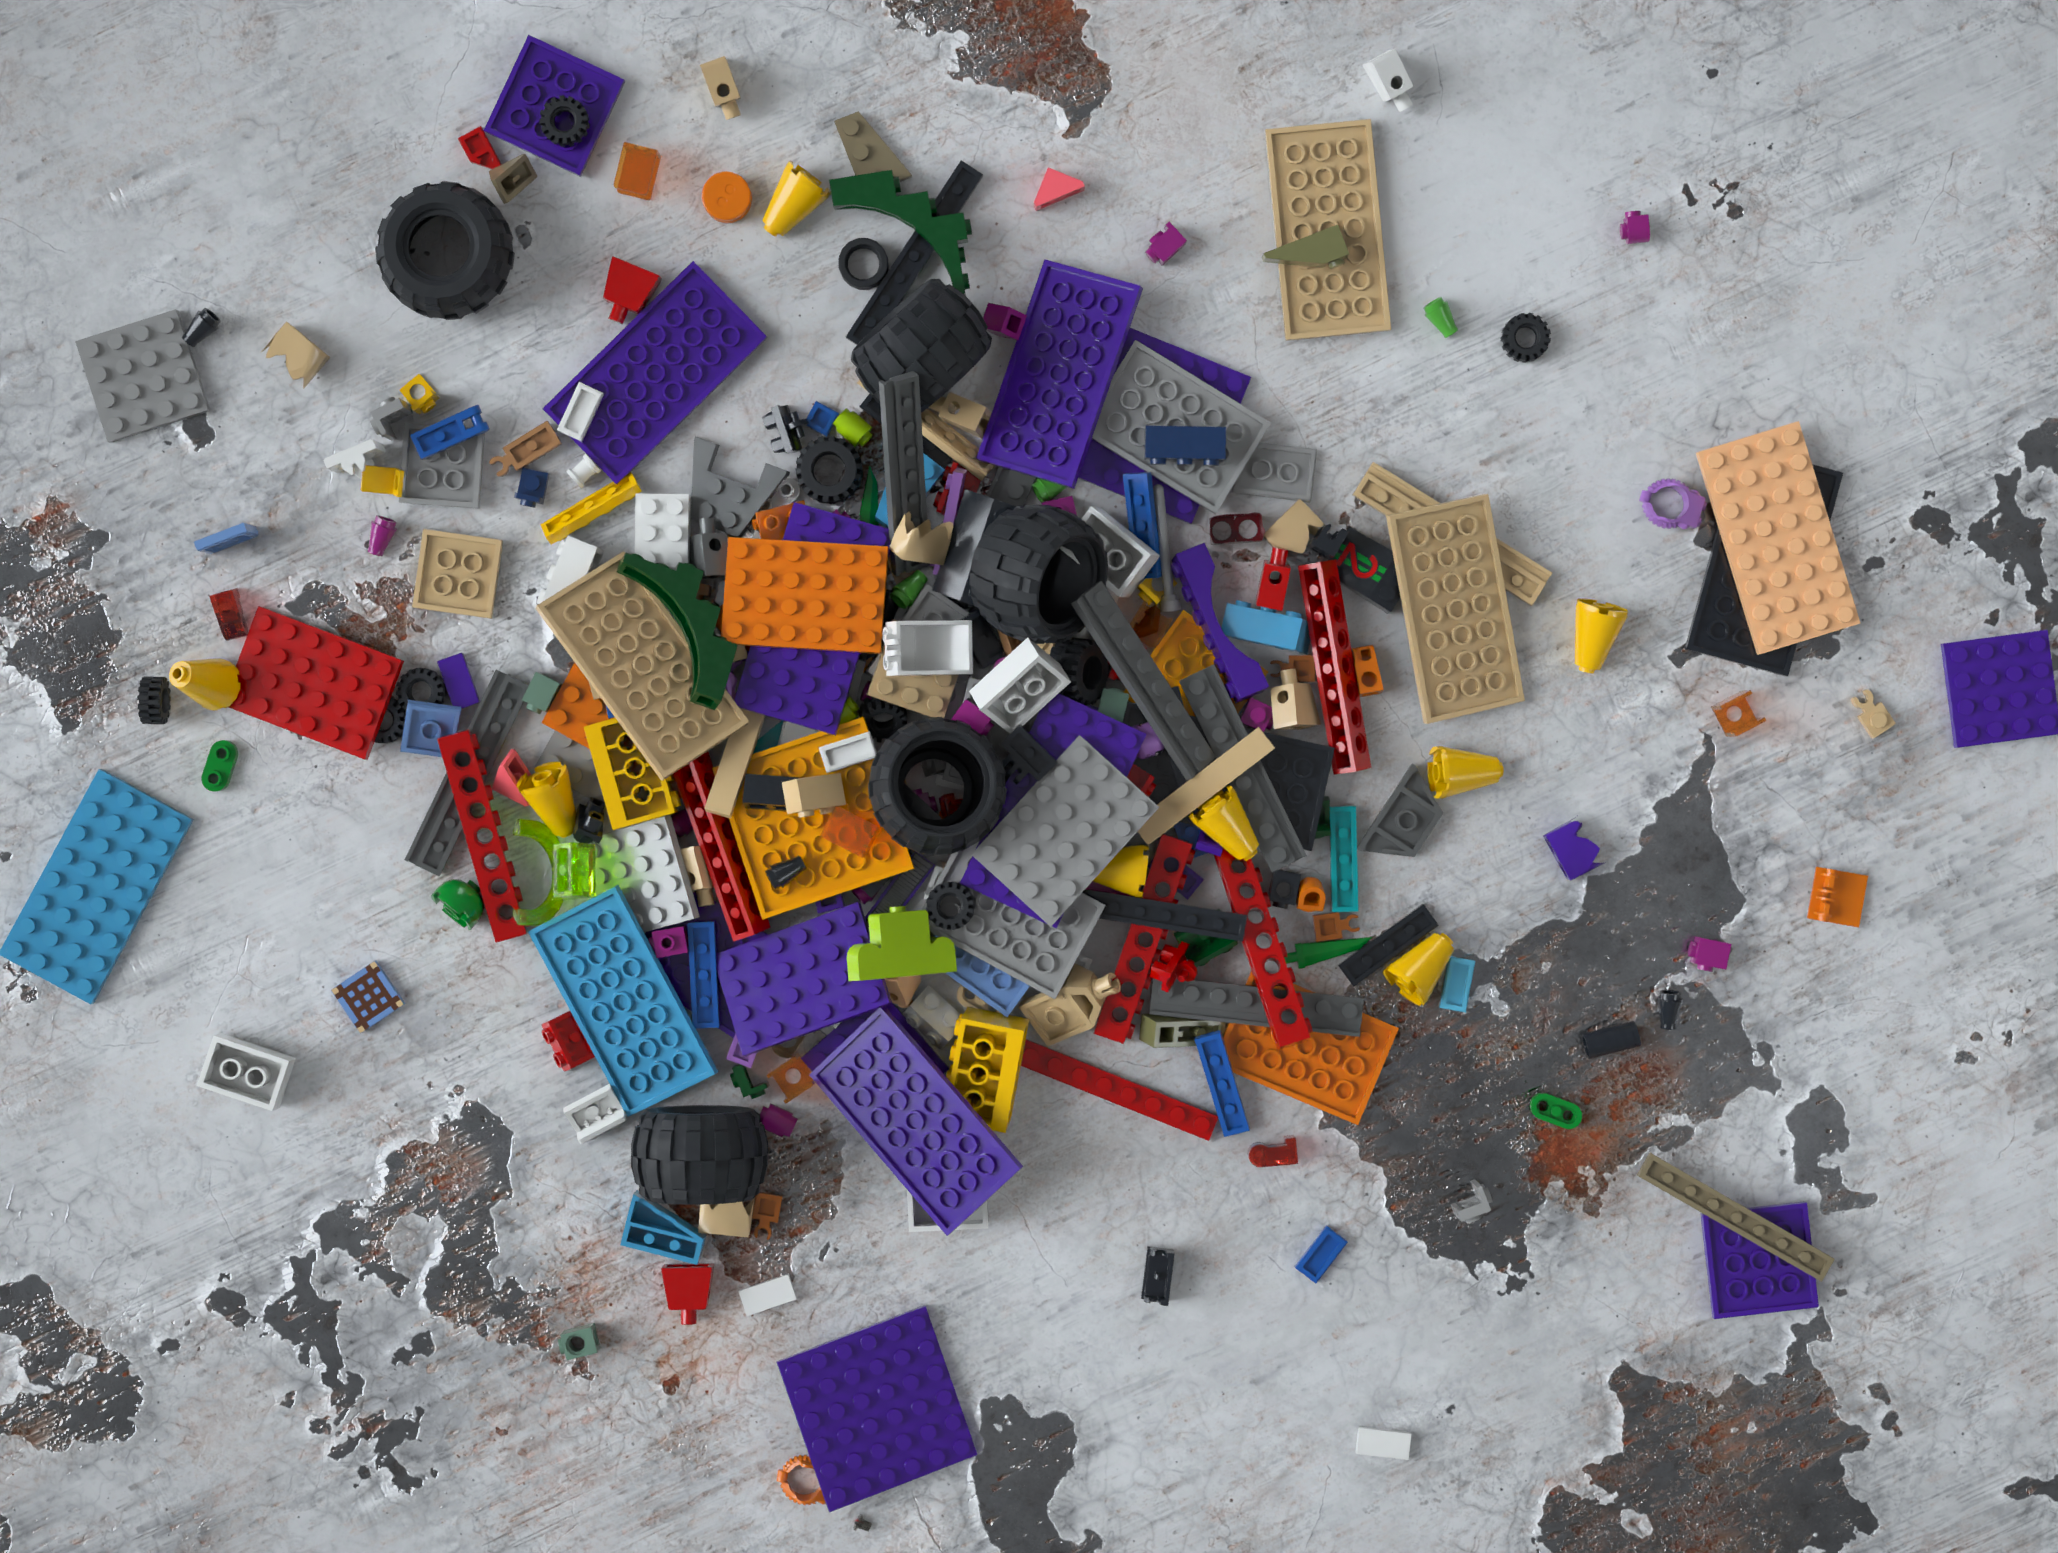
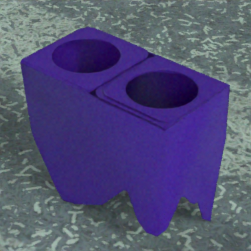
[1543,815,1606,881]

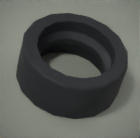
[838,238,888,290]

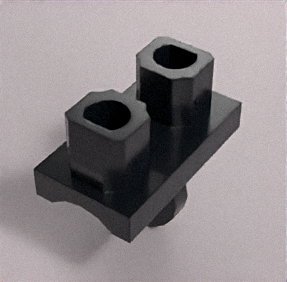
[762,405,809,453]
[573,797,605,844]

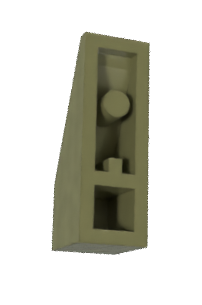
[1262,225,1349,269]
[1139,1014,1225,1048]

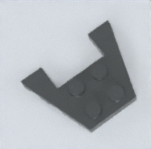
[691,436,790,538]

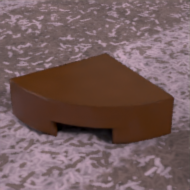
[1133,605,1161,638]

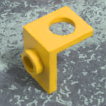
[400,374,440,415]
[360,465,404,497]
[1137,578,1177,606]

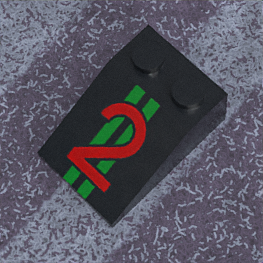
[1328,527,1401,614]

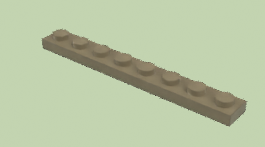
[1637,1153,1835,1282]

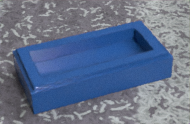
[1294,1225,1348,1284]

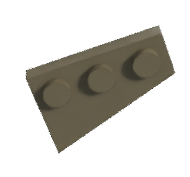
[834,111,912,182]

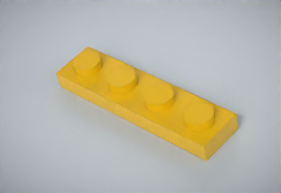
[540,472,642,545]

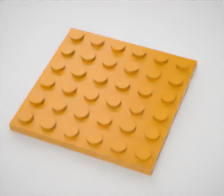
[712,717,915,920]

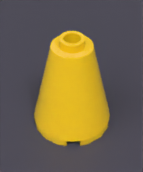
[762,161,831,237]
[1575,598,1628,674]
[169,658,241,711]
[1427,746,1504,799]
[517,761,576,838]
[1189,785,1259,861]
[1093,845,1149,898]
[1383,933,1454,1006]

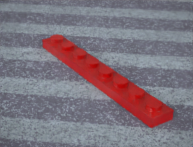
[1021,1039,1218,1141]

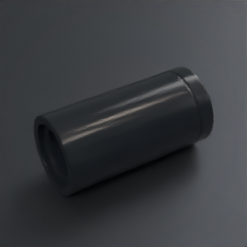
[1582,1021,1641,1059]

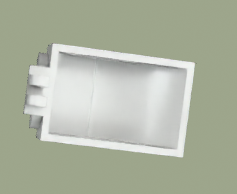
[882,620,973,676]

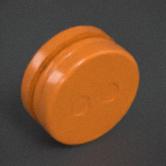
[702,171,752,223]

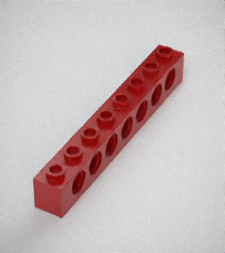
[1298,559,1372,775]
[437,729,530,943]
[674,751,771,942]
[1094,833,1196,1044]
[1213,848,1313,1050]

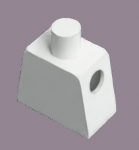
[1363,48,1413,112]

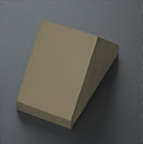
[489,154,538,204]

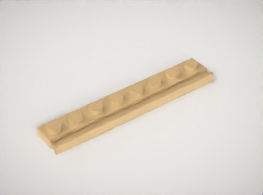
[1352,462,1552,606]

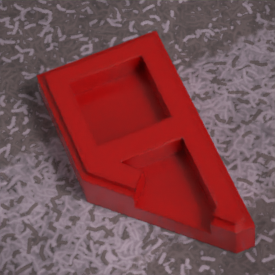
[458,126,502,169]

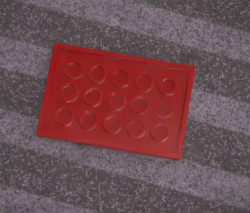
[229,606,404,760]

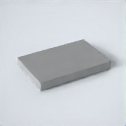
[1232,442,1317,502]

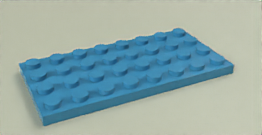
[0,769,194,1005]
[528,885,718,1117]

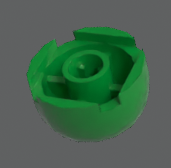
[431,879,484,930]

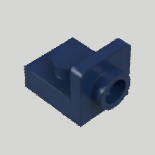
[514,468,550,508]

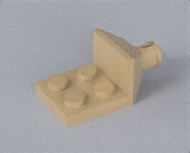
[1019,963,1121,1046]

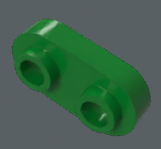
[201,740,238,792]
[1530,1093,1582,1129]

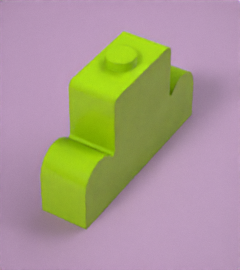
[847,906,957,981]

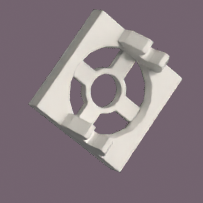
[323,439,386,479]

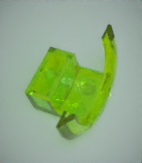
[513,819,596,926]

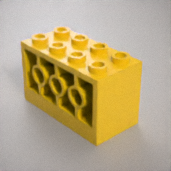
[584,718,681,830]
[946,1007,1029,1133]

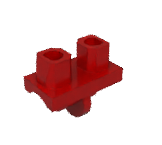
[1150,941,1198,992]

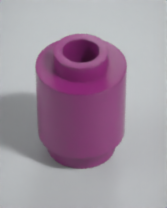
[760,1103,798,1138]

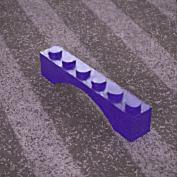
[1171,543,1269,704]

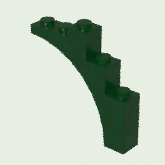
[829,170,972,296]
[617,553,738,710]

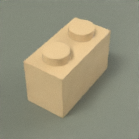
[782,773,846,818]

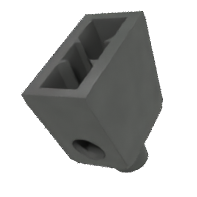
[690,518,728,579]

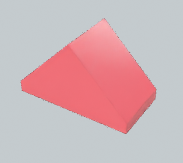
[1034,167,1085,211]
[492,749,531,806]

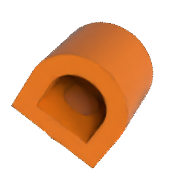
[1296,877,1326,912]

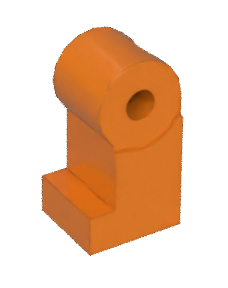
[1351,645,1384,697]

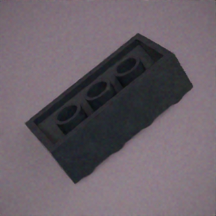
[932,489,1016,605]

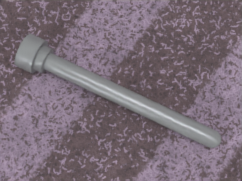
[1153,484,1181,612]

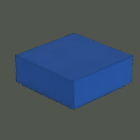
[806,401,840,437]

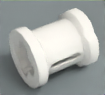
[566,454,601,488]

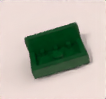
[1174,909,1239,968]

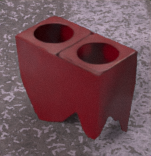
[1209,512,1265,545]

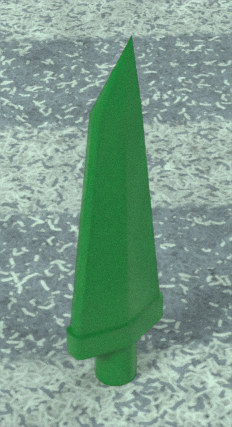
[858,466,879,526]
[1284,937,1372,969]

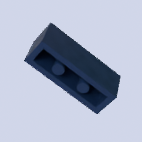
[1144,425,1226,466]

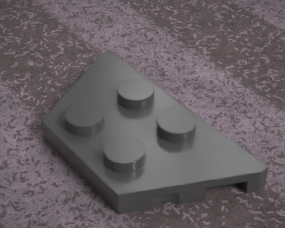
[1357,764,1443,857]

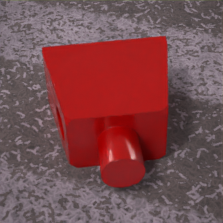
[603,256,662,325]
[1256,547,1291,611]
[661,1263,714,1325]

